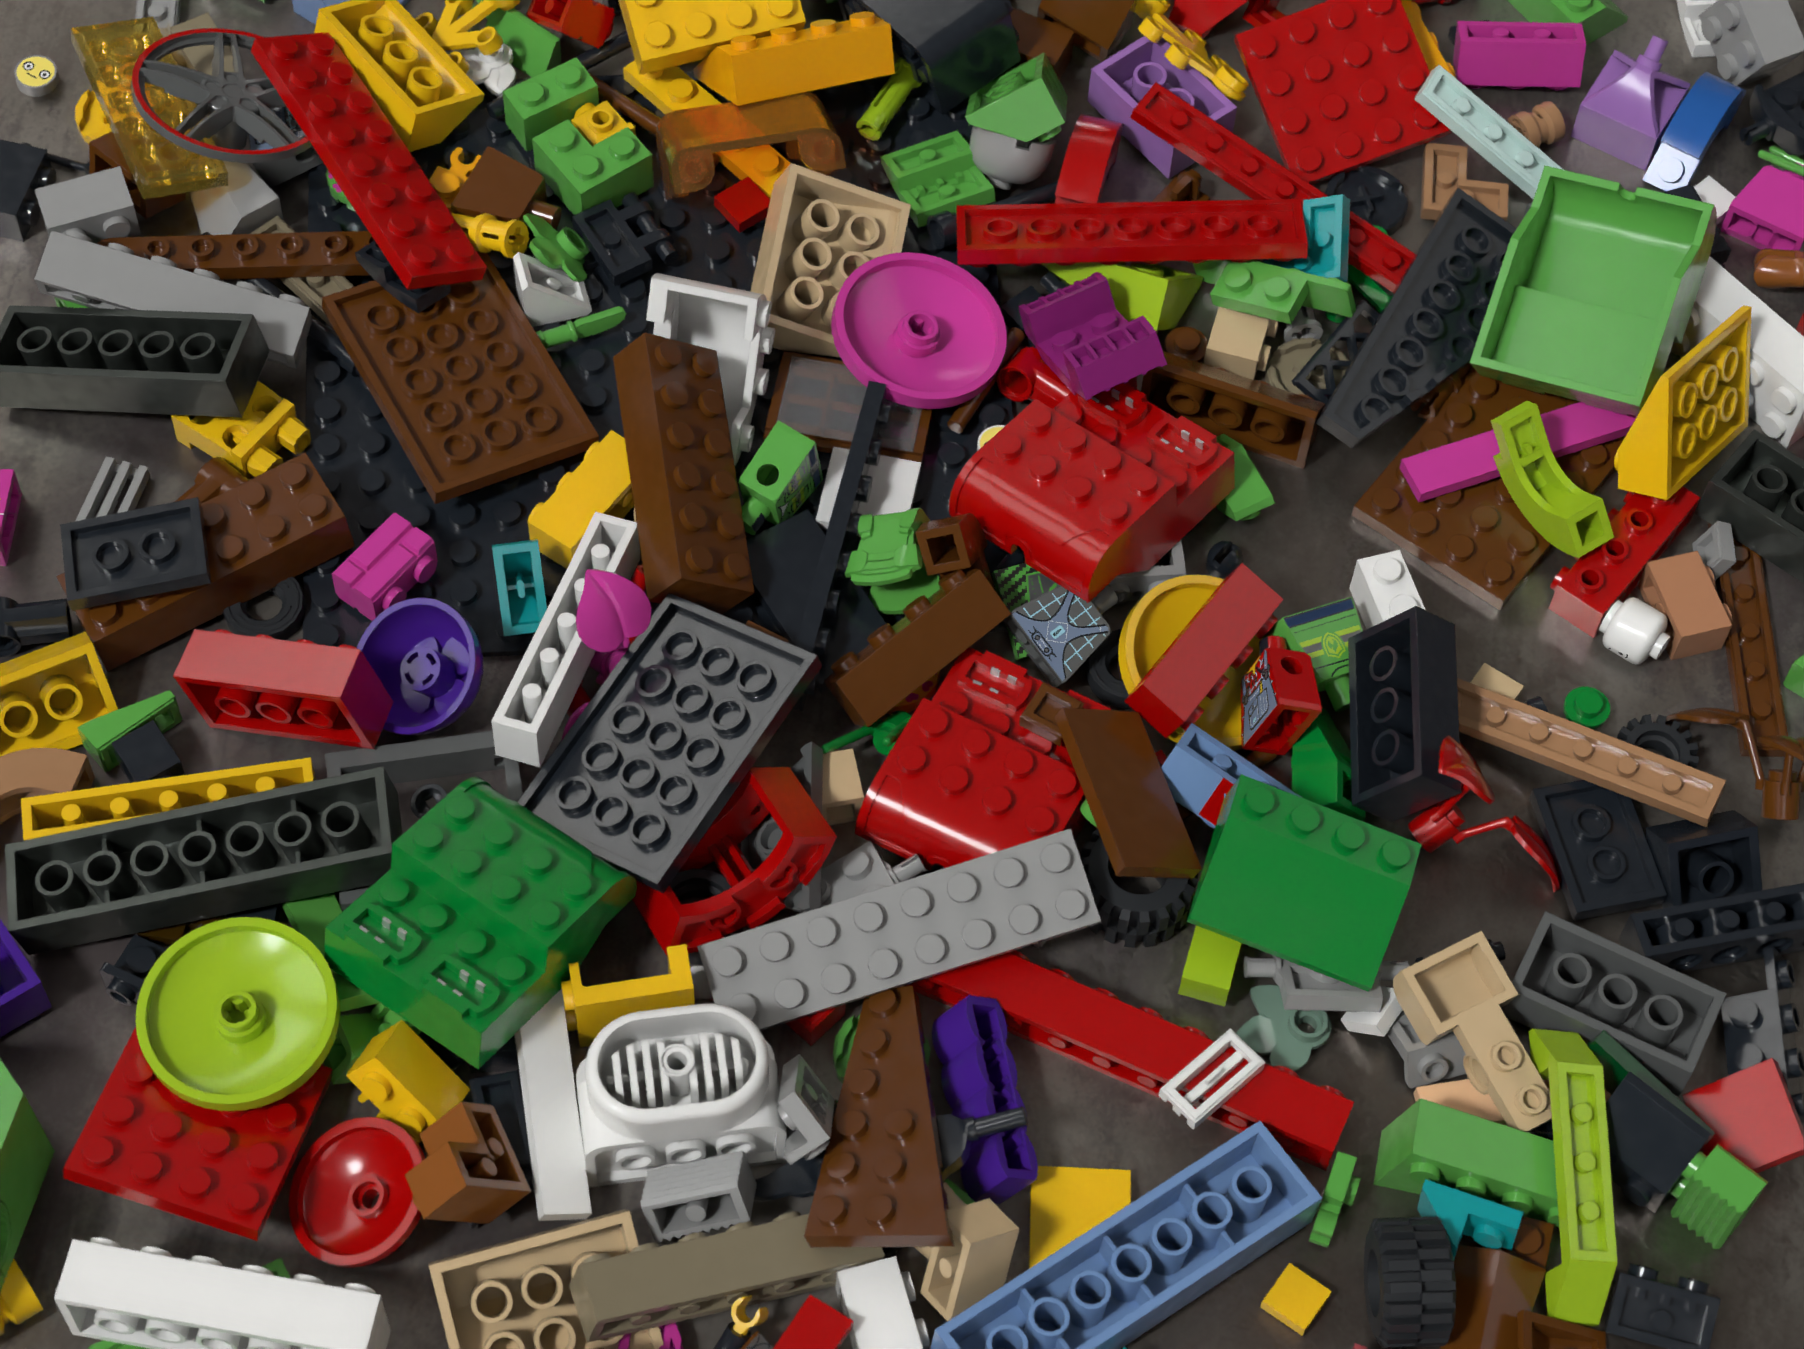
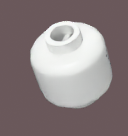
[1599,597,1671,665]

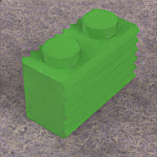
[1670,1144,1768,1249]

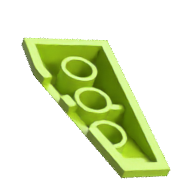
[1041,262,1203,334]

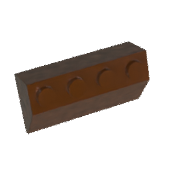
[1141,351,1325,469]

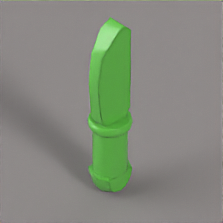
[536,306,626,350]

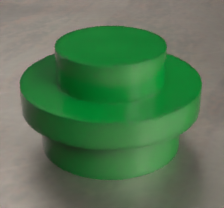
[1563,686,1610,730]

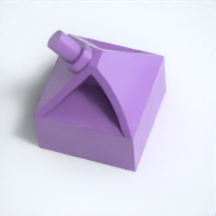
[1570,35,1691,171]

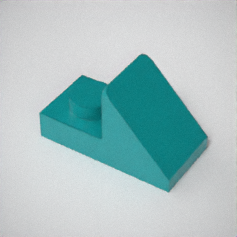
[1417,1179,1523,1260]

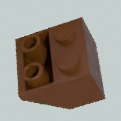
[1037,0,1137,62]

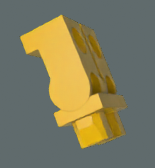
[171,381,311,479]

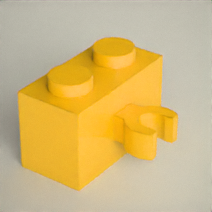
[345,1020,470,1143]

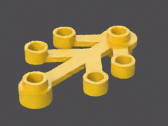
[415,0,520,74]
[1135,0,1249,101]

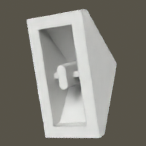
[513,252,592,327]

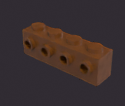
[824,569,1011,727]

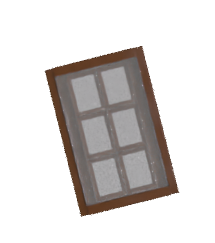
[763,351,934,465]

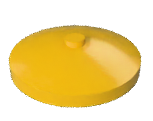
[1118,575,1278,751]

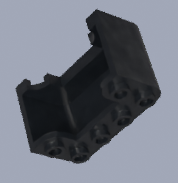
[838,0,1021,115]

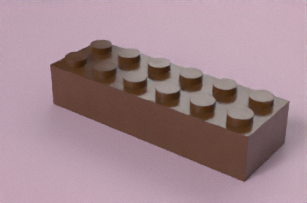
[613,332,755,615]
[56,452,355,672]

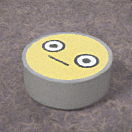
[14,55,59,97]

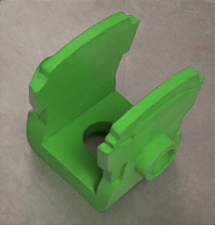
[845,508,941,614]

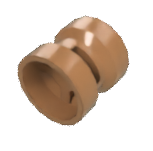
[1507,101,1565,148]

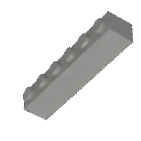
[34,230,312,369]

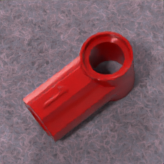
[997,347,1071,409]

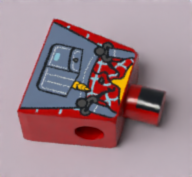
[1240,636,1322,756]

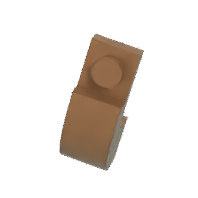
[0,748,95,825]

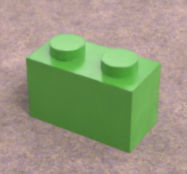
[503,57,599,152]

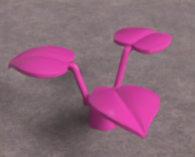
[561,569,651,741]

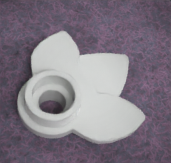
[458,43,516,97]

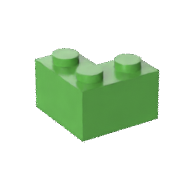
[532,119,654,215]

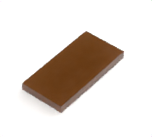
[1054,707,1202,878]

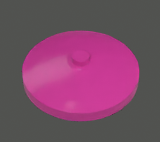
[831,252,1007,409]

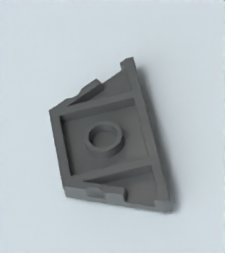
[737,742,823,913]

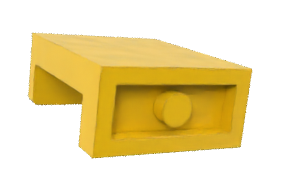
[561,944,695,1048]

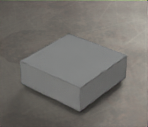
[1692,521,1736,580]

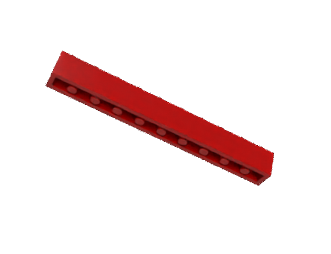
[904,950,1355,1171]

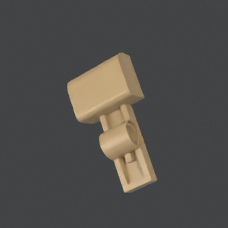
[1393,931,1552,1133]

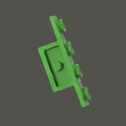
[1193,259,1356,324]

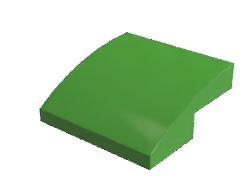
[881,130,995,228]

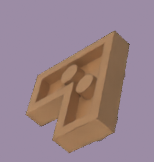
[1421,142,1509,222]

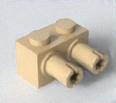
[914,1182,1019,1322]

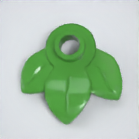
[523,213,589,282]

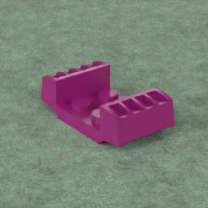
[1018,272,1167,401]

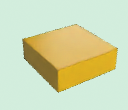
[1260,1263,1332,1336]

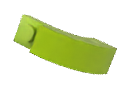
[1491,401,1614,558]

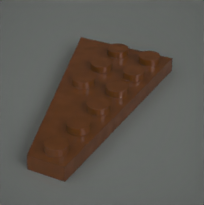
[804,986,954,1247]

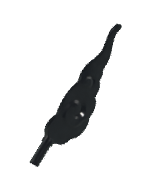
[754,1106,1028,1201]

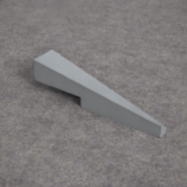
[161,91,283,235]

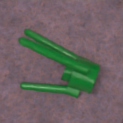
[821,711,912,756]

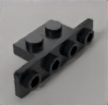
[1721,946,1804,1129]

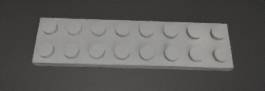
[697,828,1101,1031]

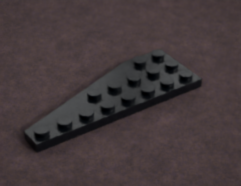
[1315,188,1516,448]

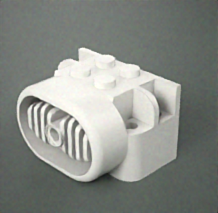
[576,1003,786,1187]

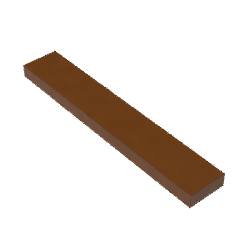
[1708,523,1788,757]

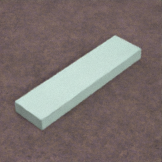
[1414,65,1564,199]

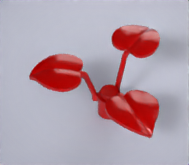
[1408,735,1560,893]

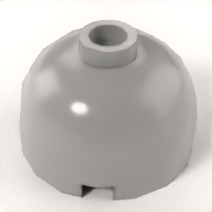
[969,126,1056,190]

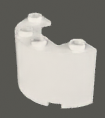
[646,273,775,466]

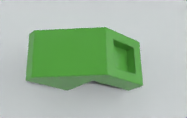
[1216,434,1275,521]

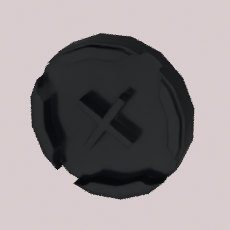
[1325,166,1409,236]

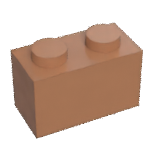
[1638,551,1733,660]

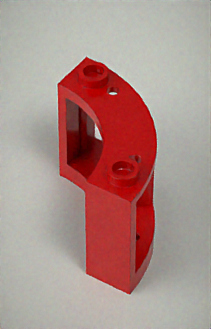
[633,767,837,956]

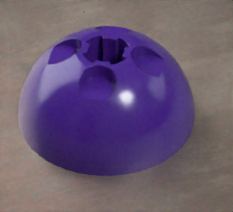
[357,598,484,735]

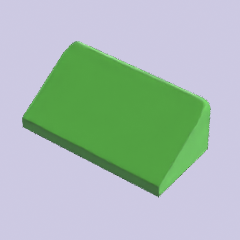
[485,8,562,77]

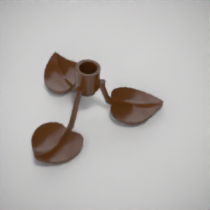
[1665,707,1804,820]

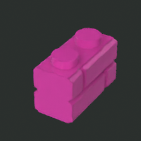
[332,512,438,621]

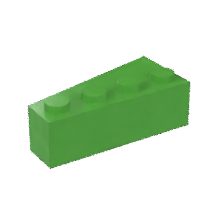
[1373,1098,1559,1227]

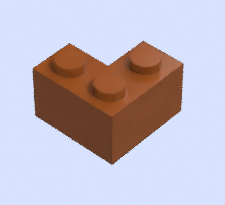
[405,1101,531,1224]

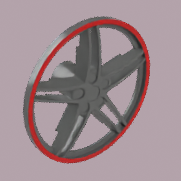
[131,28,312,163]

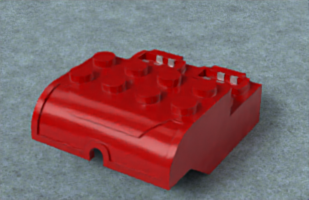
[949,382,1235,603]
[855,647,1111,871]

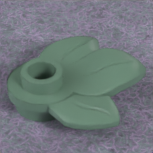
[1236,985,1331,1072]

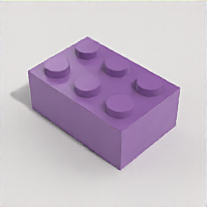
[1087,36,1237,179]

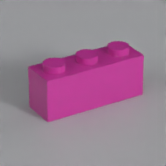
[1452,21,1586,90]

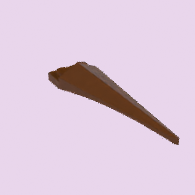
[1439,1216,1554,1349]

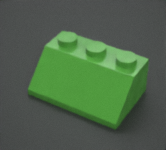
[1507,0,1628,45]
[965,52,1068,142]

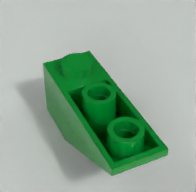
[1291,708,1366,821]

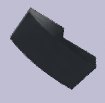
[355,240,451,314]

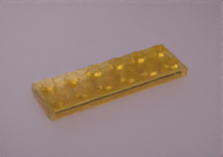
[71,17,228,199]

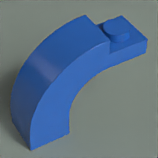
[1642,72,1747,191]

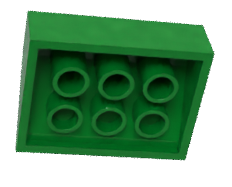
[1187,774,1422,992]

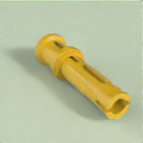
[451,212,529,259]

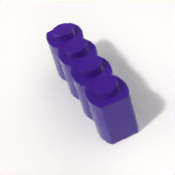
[932,995,1038,1204]

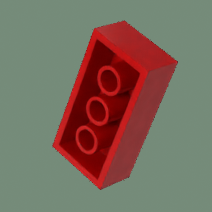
[173,629,394,749]

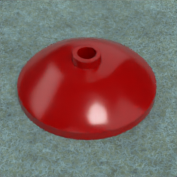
[289,1117,425,1268]

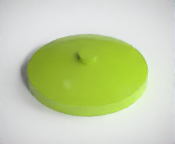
[136,917,340,1111]

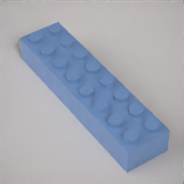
[930,1120,1322,1349]

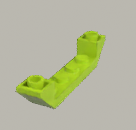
[1529,1029,1618,1326]

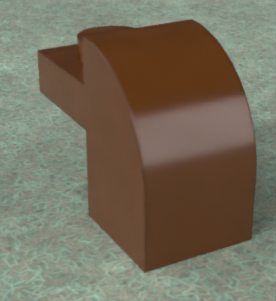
[915,513,995,590]

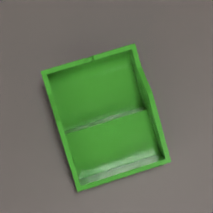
[1470,166,1717,416]

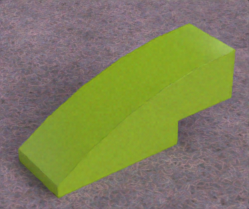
[1178,926,1242,1007]

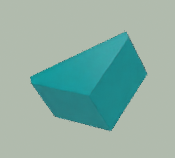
[492,539,547,636]

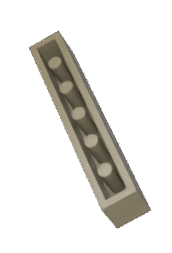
[569,1211,885,1343]

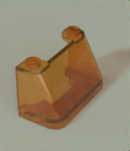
[656,92,846,200]

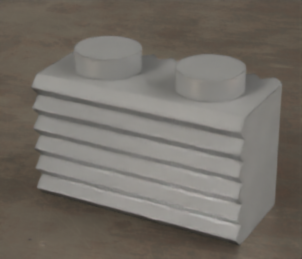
[640,1151,757,1243]

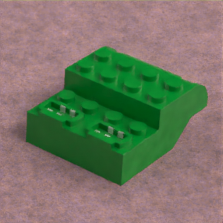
[324,776,637,1069]

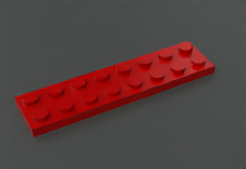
[251,32,487,290]
[956,199,1308,267]

